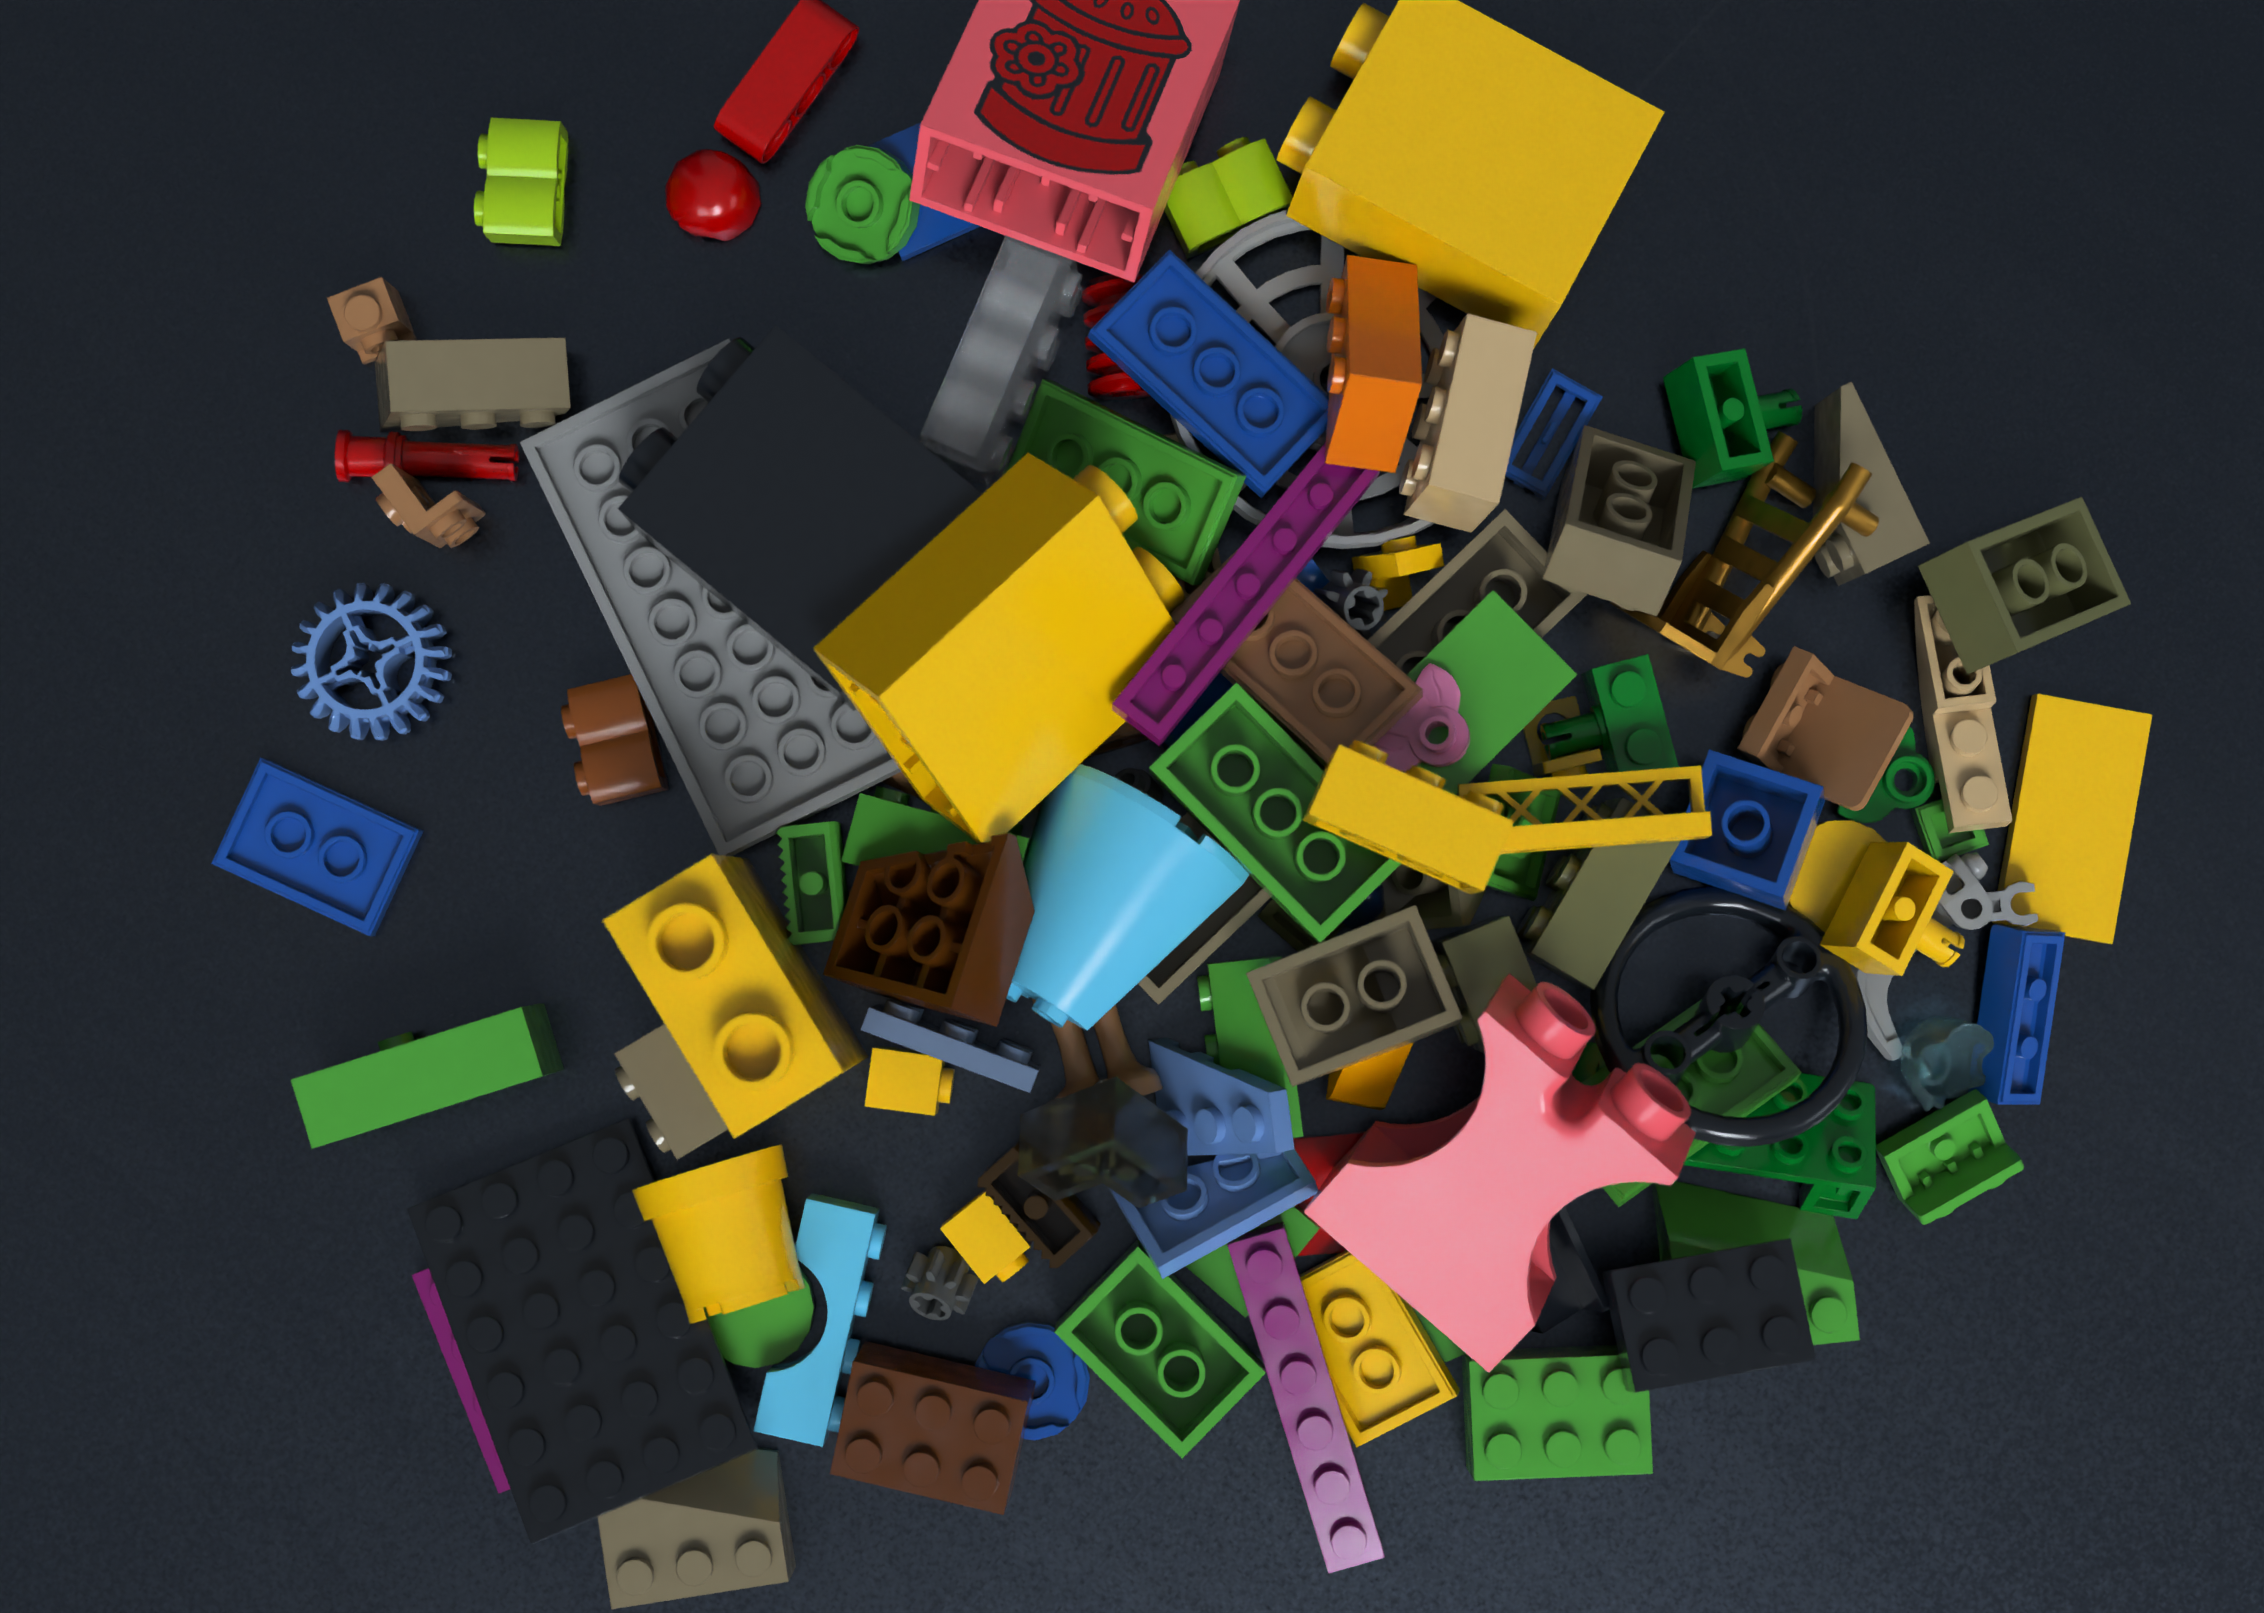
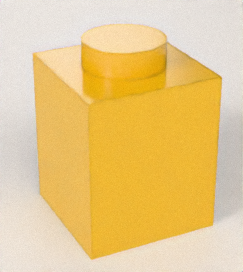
[864,1045,955,1116]
[940,1189,1032,1284]

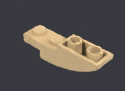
[1914,595,2013,833]

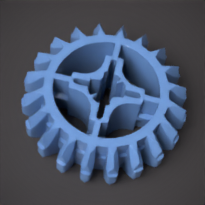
[291,583,452,741]

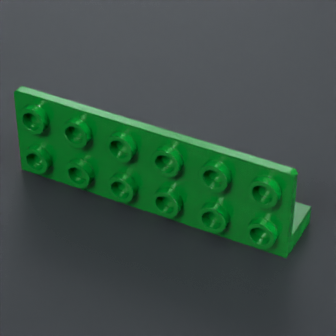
[1572,1042,1876,1219]

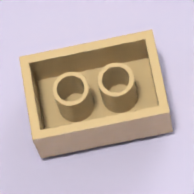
[1399,313,1537,533]

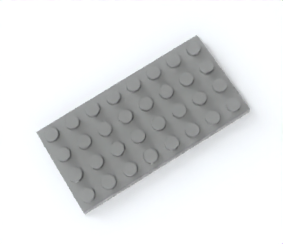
[520,339,902,856]

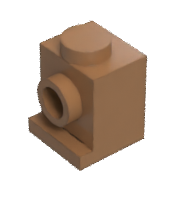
[327,277,417,365]

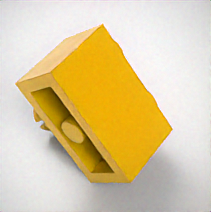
[1820,842,1965,976]

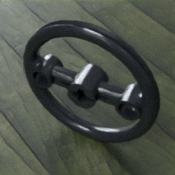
[1590,886,1868,1147]

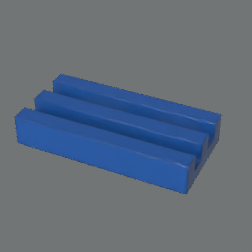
[1505,368,1603,500]

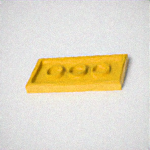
[1992,694,2152,944]

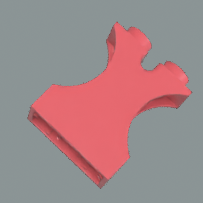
[1304,973,1696,1373]

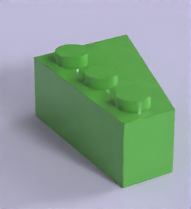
[841,786,1030,866]

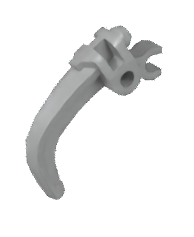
[1849,852,2038,1061]

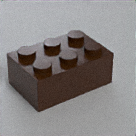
[830,1341,1036,1515]

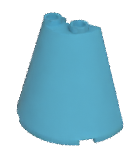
[1006,764,1249,1031]

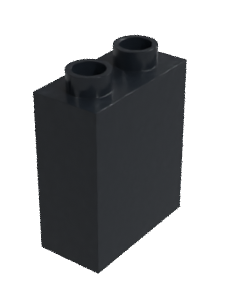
[618,325,983,711]

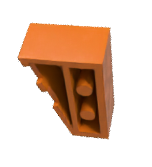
[1325,255,1422,473]

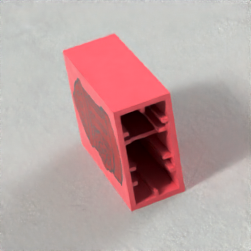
[909,0,1240,282]

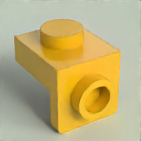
[1352,535,1444,611]

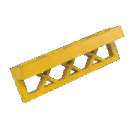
[1458,765,1712,854]

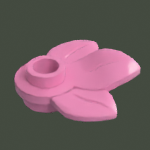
[1373,663,1470,772]

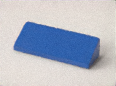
[1968,924,2065,1105]

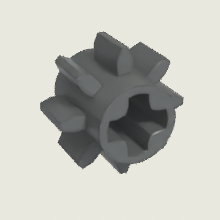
[1314,568,1388,640]
[901,1246,979,1320]

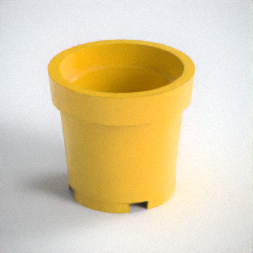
[632,1144,805,1324]

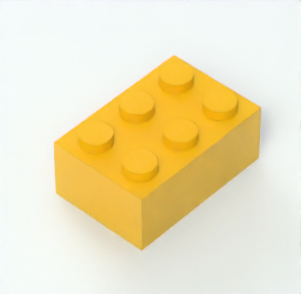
[1303,740,1514,894]

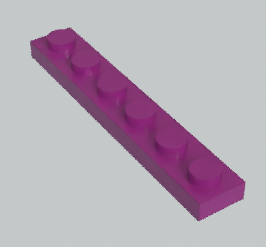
[1112,442,1380,746]
[1227,1222,1385,1574]

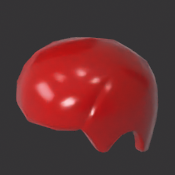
[665,149,761,241]

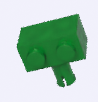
[1663,348,1802,489]
[1540,654,1679,773]

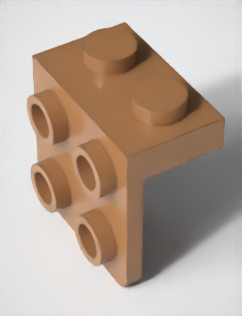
[1737,646,1914,811]

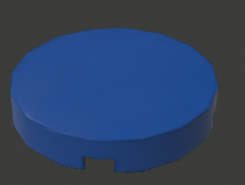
[975,1320,1090,1440]

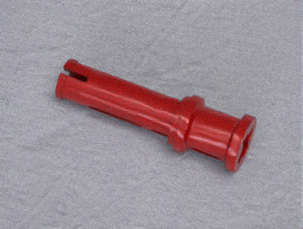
[335,430,519,482]

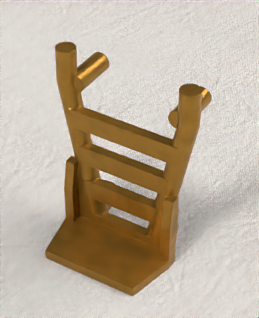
[1610,431,1879,678]

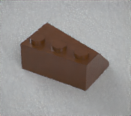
[823,833,1035,1027]

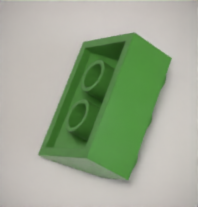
[1197,955,1303,1138]

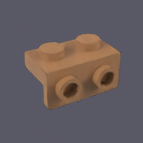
[372,463,486,548]

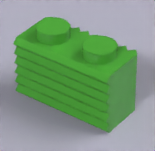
[776,821,848,945]

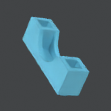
[753,1193,887,1447]

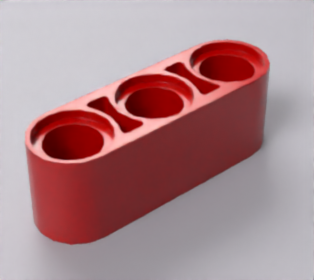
[714,0,860,164]

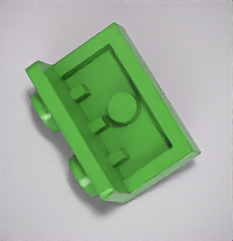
[1876,1089,2024,1225]

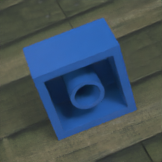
[1669,750,1825,911]

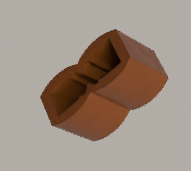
[561,674,669,806]

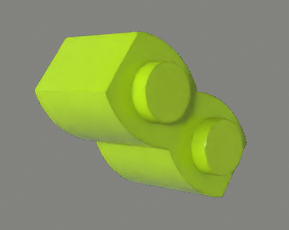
[474,117,568,246]
[1164,137,1293,259]

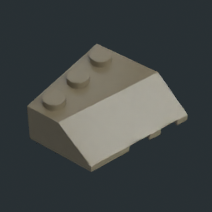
[598,1447,796,1610]

